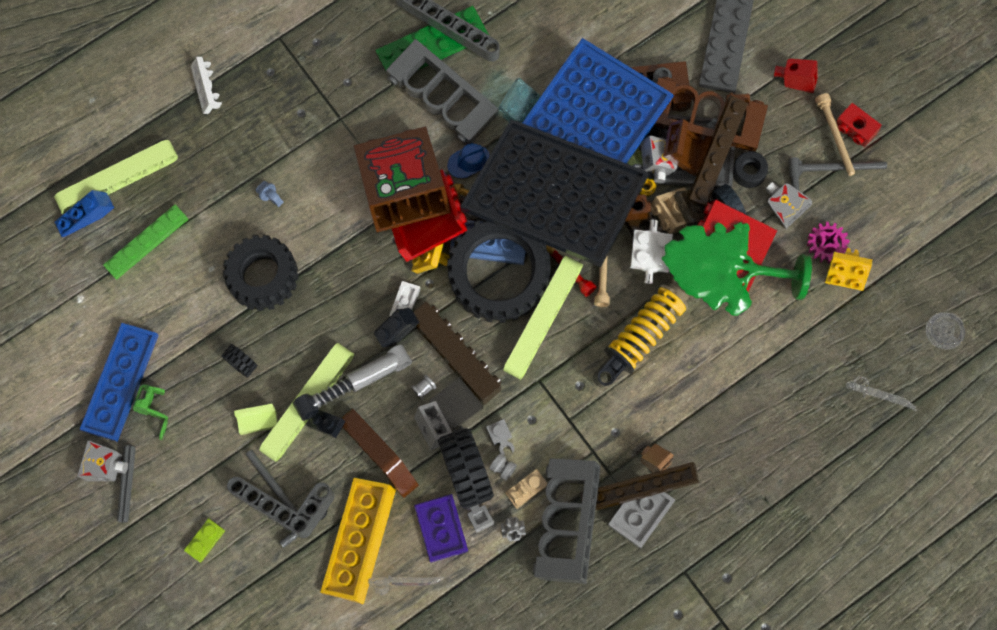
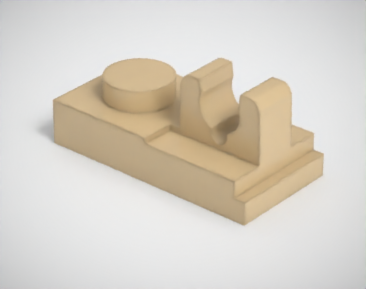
[505,469,548,509]

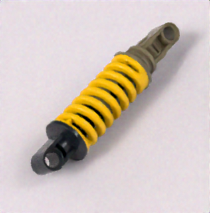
[593,279,693,387]

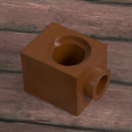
[625,195,651,221]

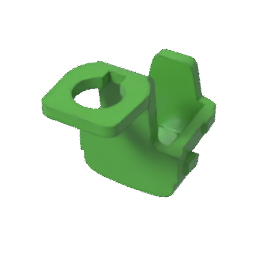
[133,385,168,440]

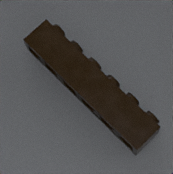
[414,301,501,405]

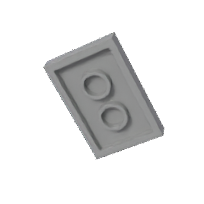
[608,492,675,549]

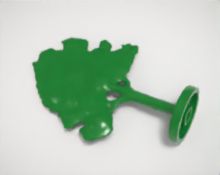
[662,222,812,316]

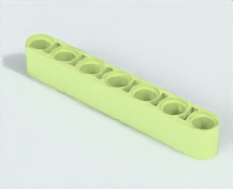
[54,140,178,214]
[503,256,583,380]
[259,343,354,462]

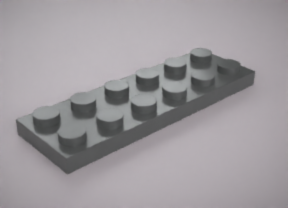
[699,0,754,94]

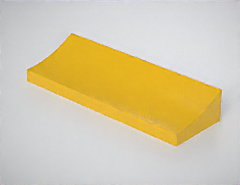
[320,478,396,604]

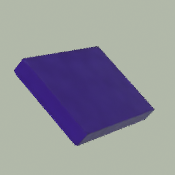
[414,494,469,563]

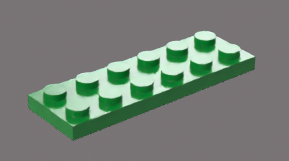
[375,6,489,71]

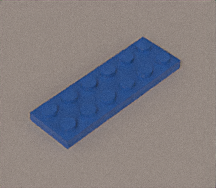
[80,323,159,442]

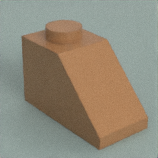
[641,444,674,473]

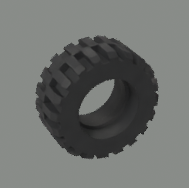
[223,235,299,311]
[438,428,494,509]

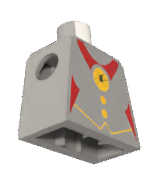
[640,136,677,183]
[766,182,813,229]
[77,441,128,481]

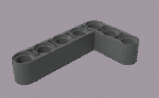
[227,477,334,538]

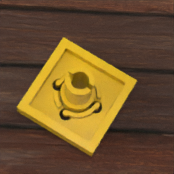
[411,243,450,274]

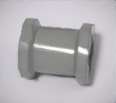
[411,375,437,400]

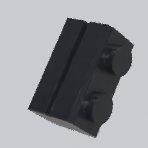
[374,308,419,348]

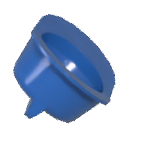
[447,143,490,178]

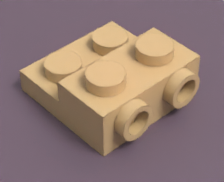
[651,187,704,234]

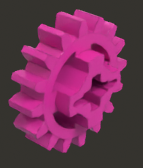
[807,222,850,264]

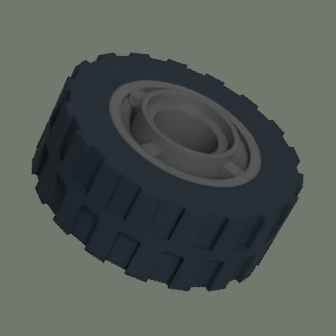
[712,184,747,215]

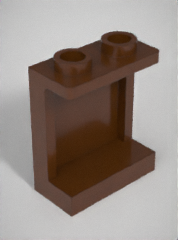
[663,119,712,176]

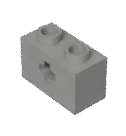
[414,401,452,450]

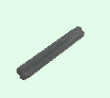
[117,445,136,523]

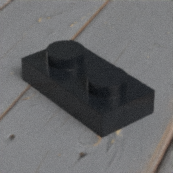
[306,410,346,438]

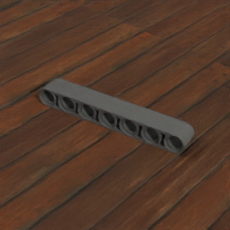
[395,0,500,62]

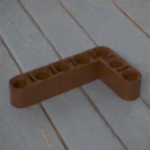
[341,408,419,498]

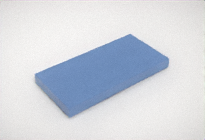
[449,220,526,265]

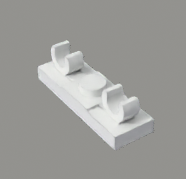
[191,57,222,114]

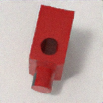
[774,59,818,94]

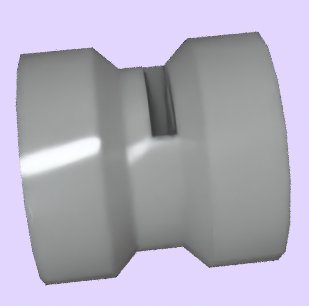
[489,453,517,481]

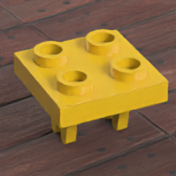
[825,248,872,291]

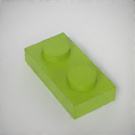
[184,518,225,563]

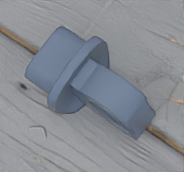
[255,181,284,207]

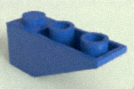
[55,190,114,237]

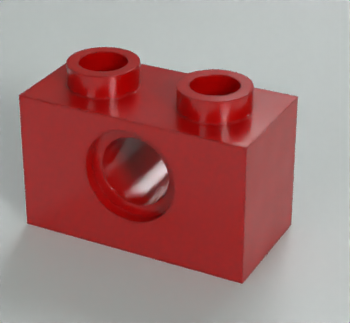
[836,103,882,148]

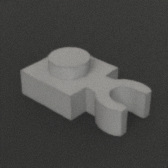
[486,419,514,456]
[467,504,494,533]

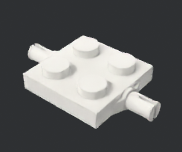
[630,220,673,284]

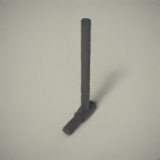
[788,157,887,191]
[246,450,305,548]

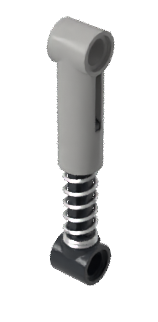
[292,345,412,421]

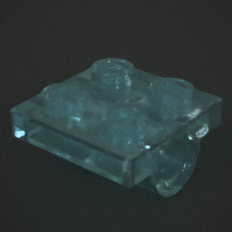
[498,78,541,123]

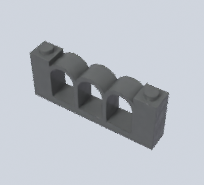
[386,39,499,144]
[533,458,601,584]

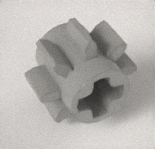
[501,517,526,542]

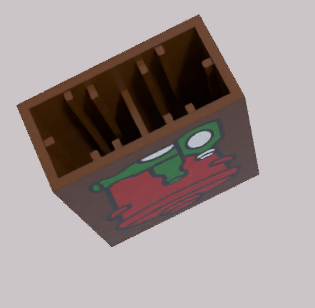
[353,126,451,232]

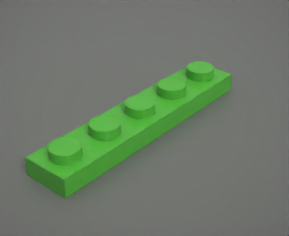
[103,205,188,280]

